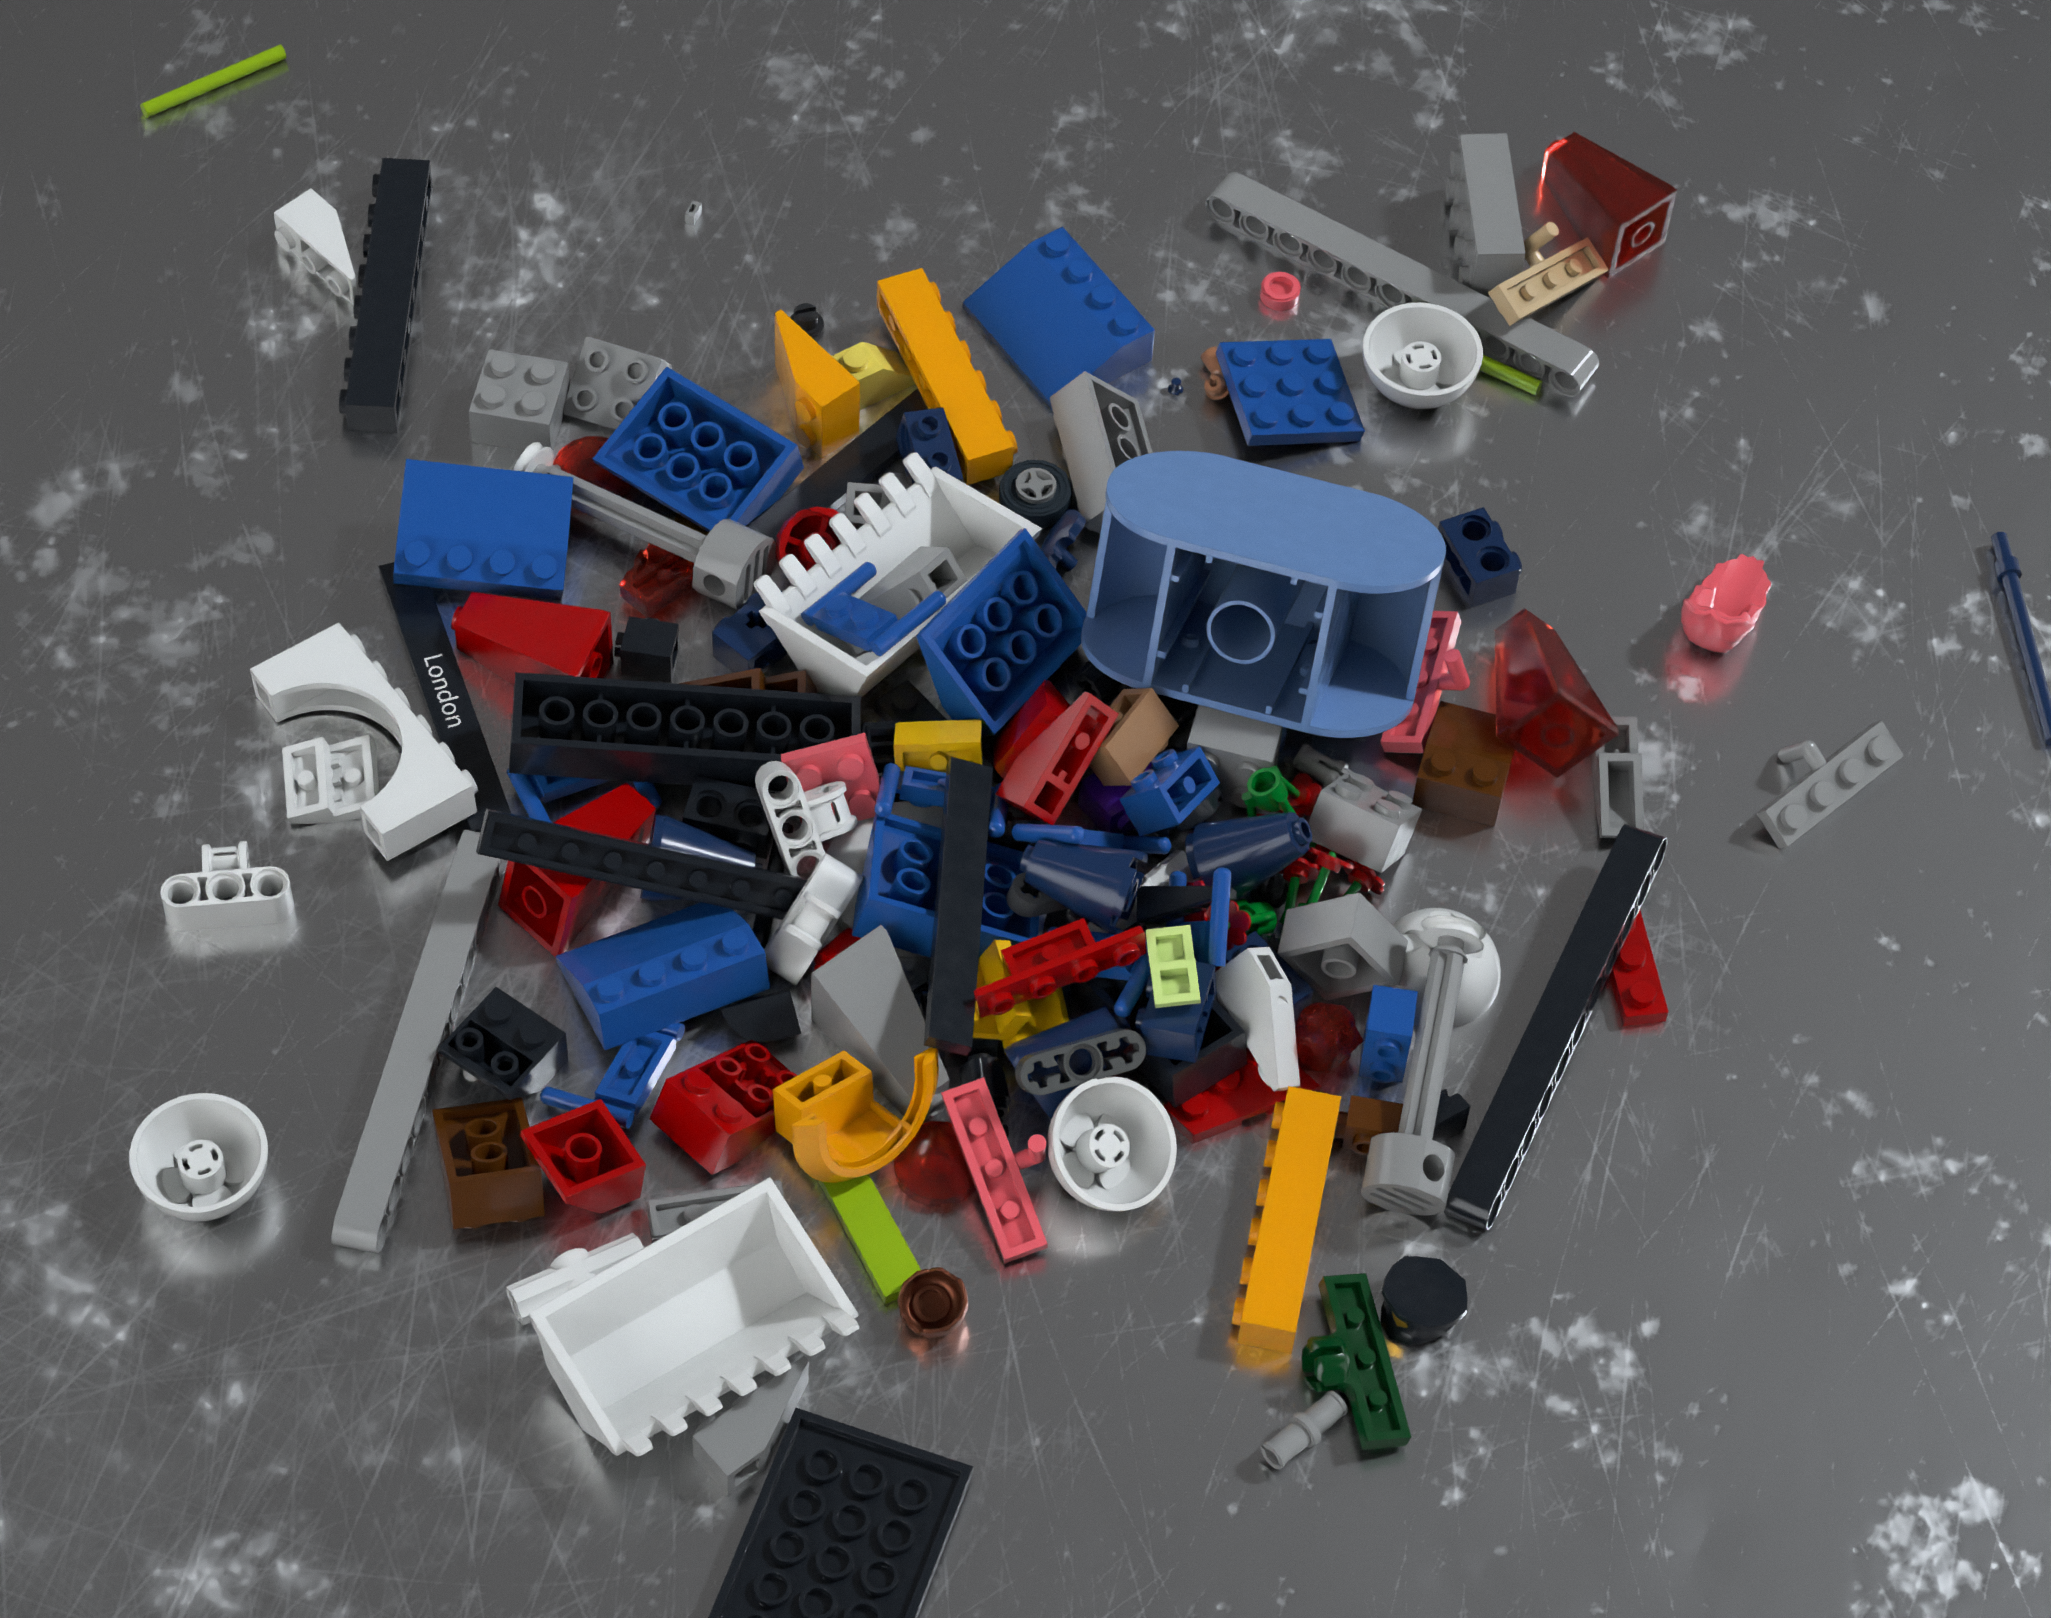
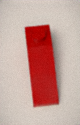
[995,692,1119,825]

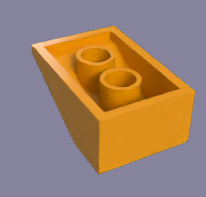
[775,309,860,458]

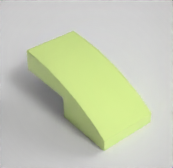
[1145,925,1201,1008]

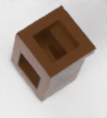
[1335,1095,1403,1156]

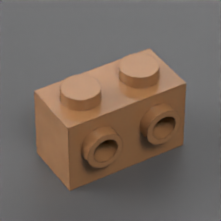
[1089,688,1179,786]

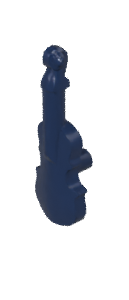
[1040,509,1086,572]

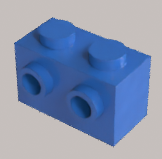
[1119,746,1220,836]

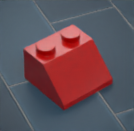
[993,680,1071,779]
[520,1099,646,1214]

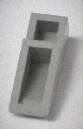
[1589,716,1644,838]

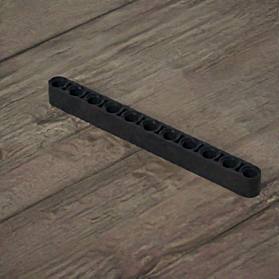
[1444,824,1667,1230]

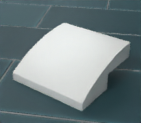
[282,734,380,824]

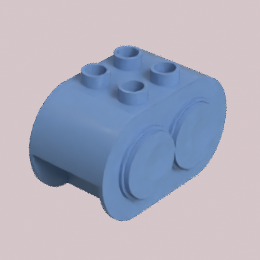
[1081,451,1446,738]

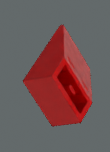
[649,1040,798,1175]

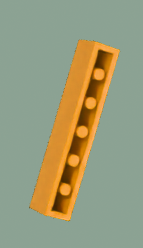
[877,268,1018,485]
[1231,1086,1342,1354]

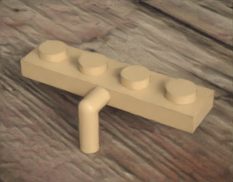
[1488,222,1609,326]

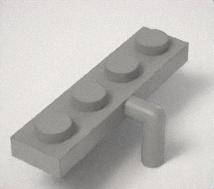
[1757,720,1904,849]

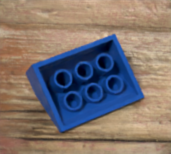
[962,226,1155,411]
[592,367,804,532]
[393,459,574,601]
[916,528,1087,737]
[852,814,1039,958]
[555,902,770,1050]

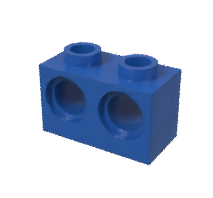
[1358,985,1418,1083]

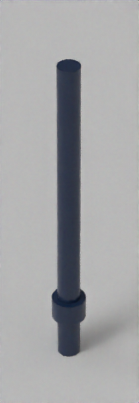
[1991,532,2051,745]

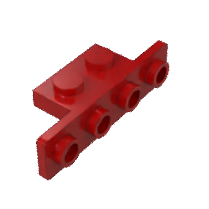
[974,918,1147,1018]

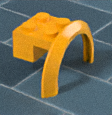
[773,1047,939,1183]

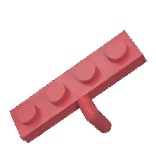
[1380,611,1470,753]
[941,1077,1048,1264]

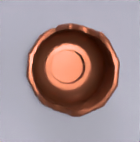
[897,1267,968,1338]

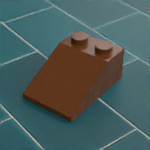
[1412,701,1523,827]
[432,1097,545,1229]

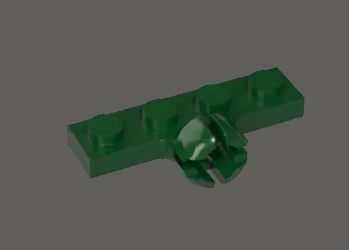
[1301,1273,1412,1450]

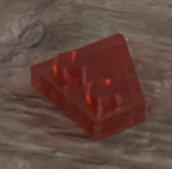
[619,543,694,617]

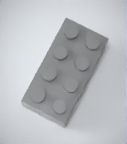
[1446,133,1525,299]

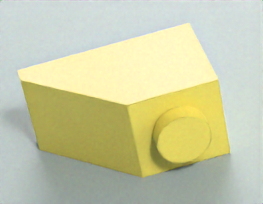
[832,342,915,410]

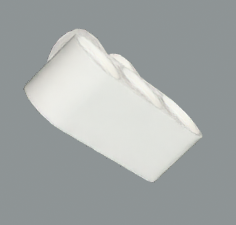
[755,761,858,879]
[160,841,294,931]
[764,853,864,985]

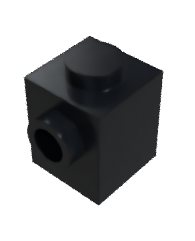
[614,616,680,682]

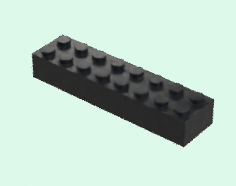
[509,672,861,791]

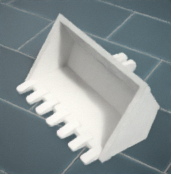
[754,453,1042,697]
[529,1177,859,1457]

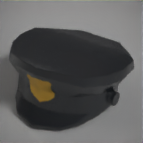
[1381,1256,1468,1346]

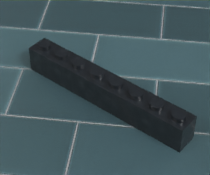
[339,158,433,433]

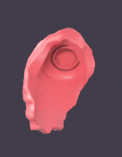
[1681,554,1771,653]

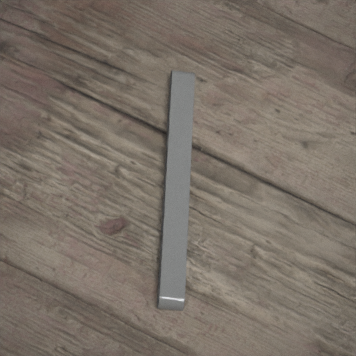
[1205,172,1599,397]
[331,830,507,1253]

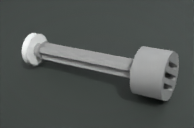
[513,442,776,610]
[1361,915,1486,1216]

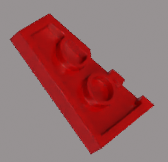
[1163,1047,1321,1144]

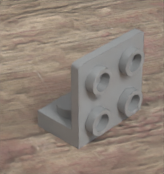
[563,336,672,430]

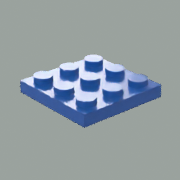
[1216,339,1365,446]

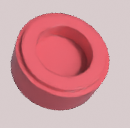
[1260,272,1301,311]

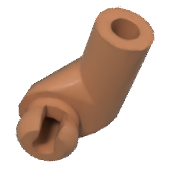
[1201,347,1229,400]

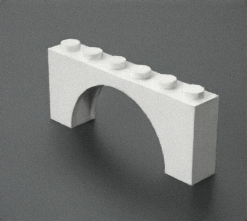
[250,622,478,861]

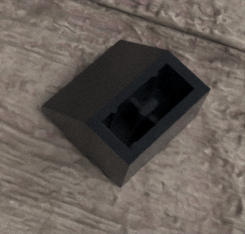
[438,987,568,1100]

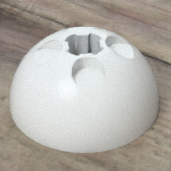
[1363,303,1483,409]
[1391,908,1501,1028]
[1047,1076,1177,1212]
[129,1093,268,1221]

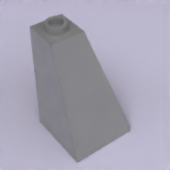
[811,925,950,1120]

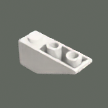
[274,188,358,306]
[1215,947,1300,1092]

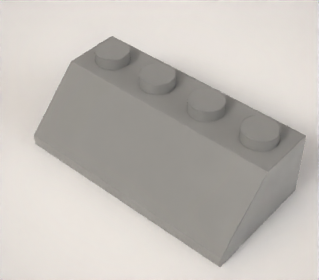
[1050,371,1153,534]

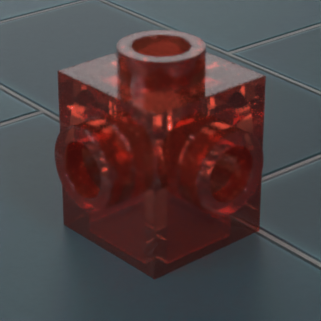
[1295,1002,1364,1074]

